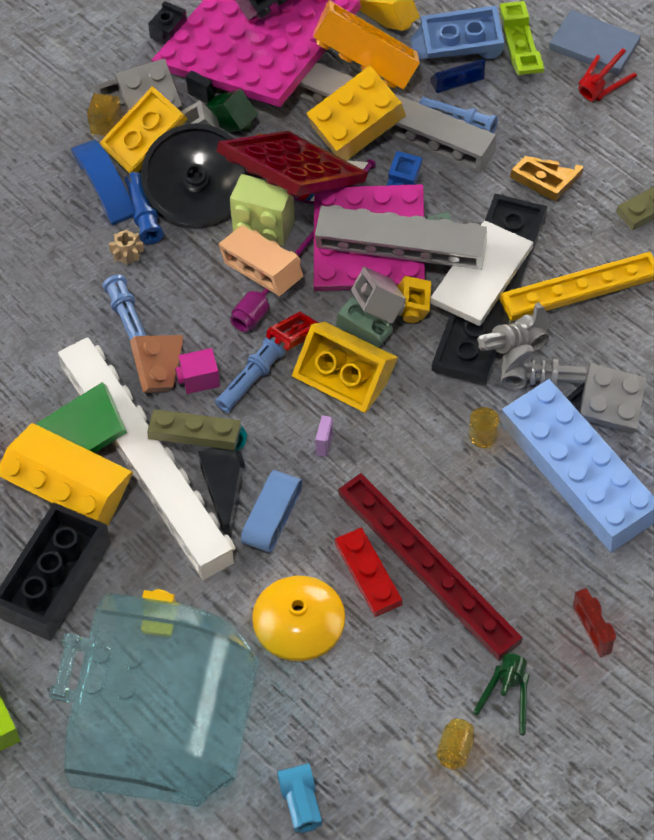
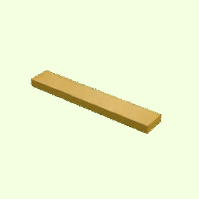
[499,252,654,321]

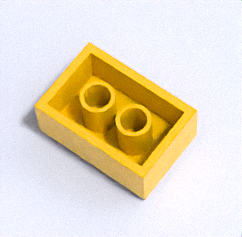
[306,65,406,161]

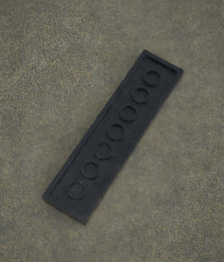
[431,193,547,385]

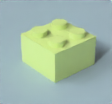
[230,174,295,246]

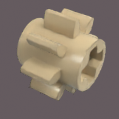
[109,230,144,265]

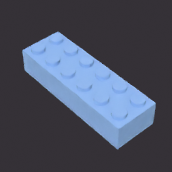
[502,379,654,553]

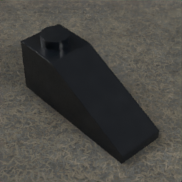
[198,447,245,538]

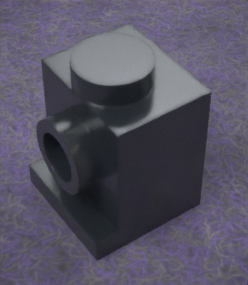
[148,1,187,44]

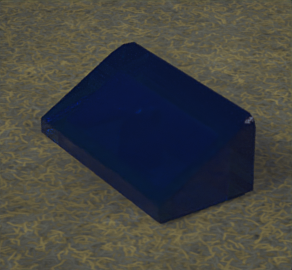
[430,59,485,93]

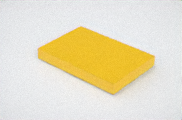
[100,86,188,173]

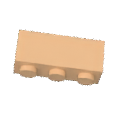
[218,225,303,296]

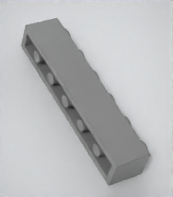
[315,205,487,270]

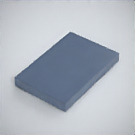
[549,10,641,75]

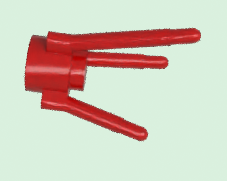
[578,48,637,101]

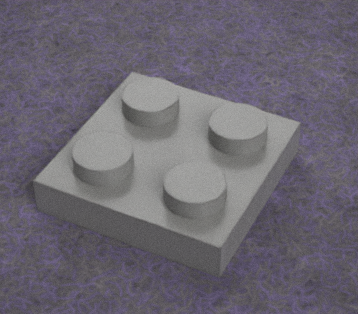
[115,58,182,111]
[579,363,646,434]

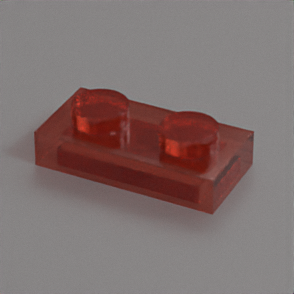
[573,588,616,658]

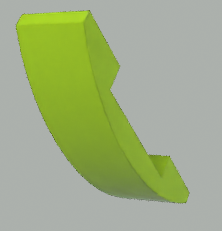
[499,1,544,75]

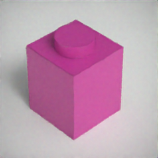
[175,348,220,394]

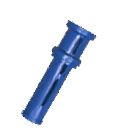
[125,172,164,244]

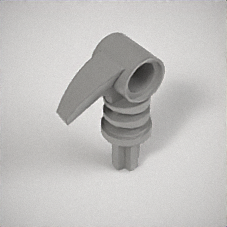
[477,302,549,354]
[501,344,586,390]

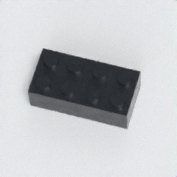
[0,502,111,641]

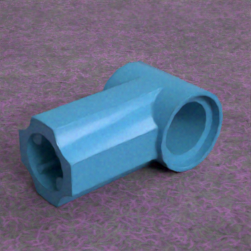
[277,763,322,833]

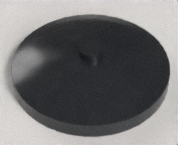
[141,123,249,228]

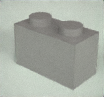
[351,266,406,324]

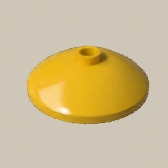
[252,575,345,661]

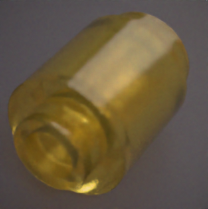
[468,407,499,448]
[435,718,475,769]

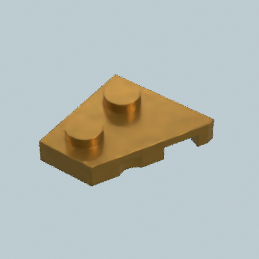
[510,156,584,201]

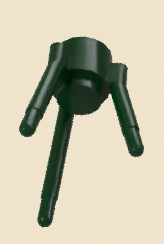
[473,654,530,736]

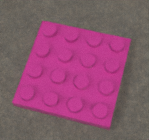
[313,184,425,291]

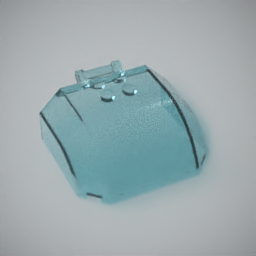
[49,593,259,807]

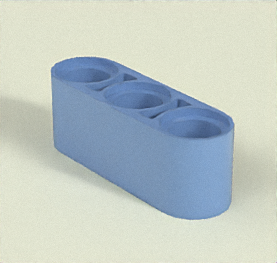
[241,470,302,553]

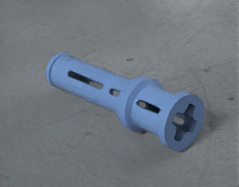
[419,96,498,134]
[102,274,147,340]
[215,338,285,413]

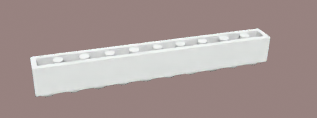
[58,337,235,581]

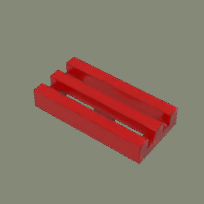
[265,311,319,351]

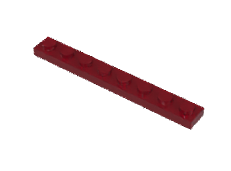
[338,473,523,661]

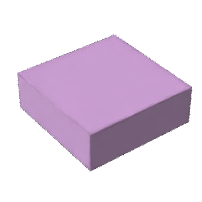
[315,415,333,457]

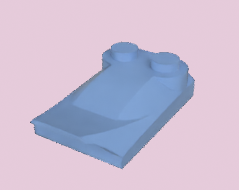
[410,5,504,59]

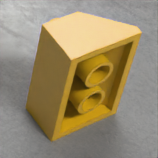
[291,321,398,413]

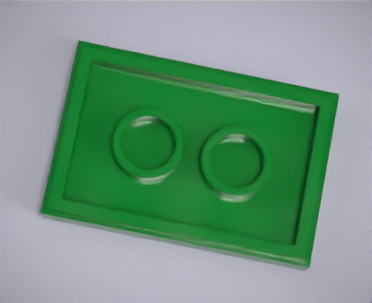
[36,382,127,453]

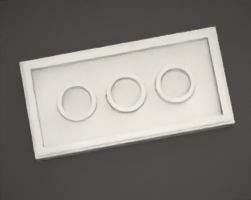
[430,220,533,326]

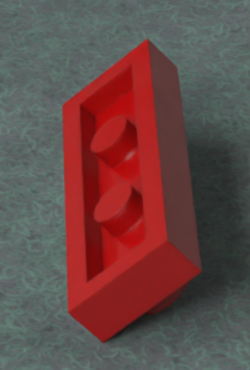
[335,527,402,617]

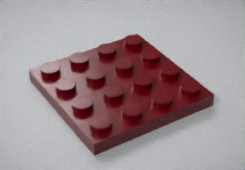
[216,131,368,197]

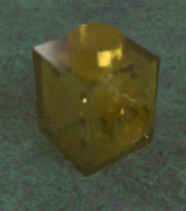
[87,93,123,136]

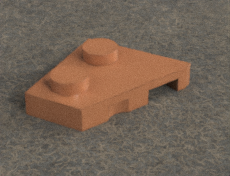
[130,335,183,393]

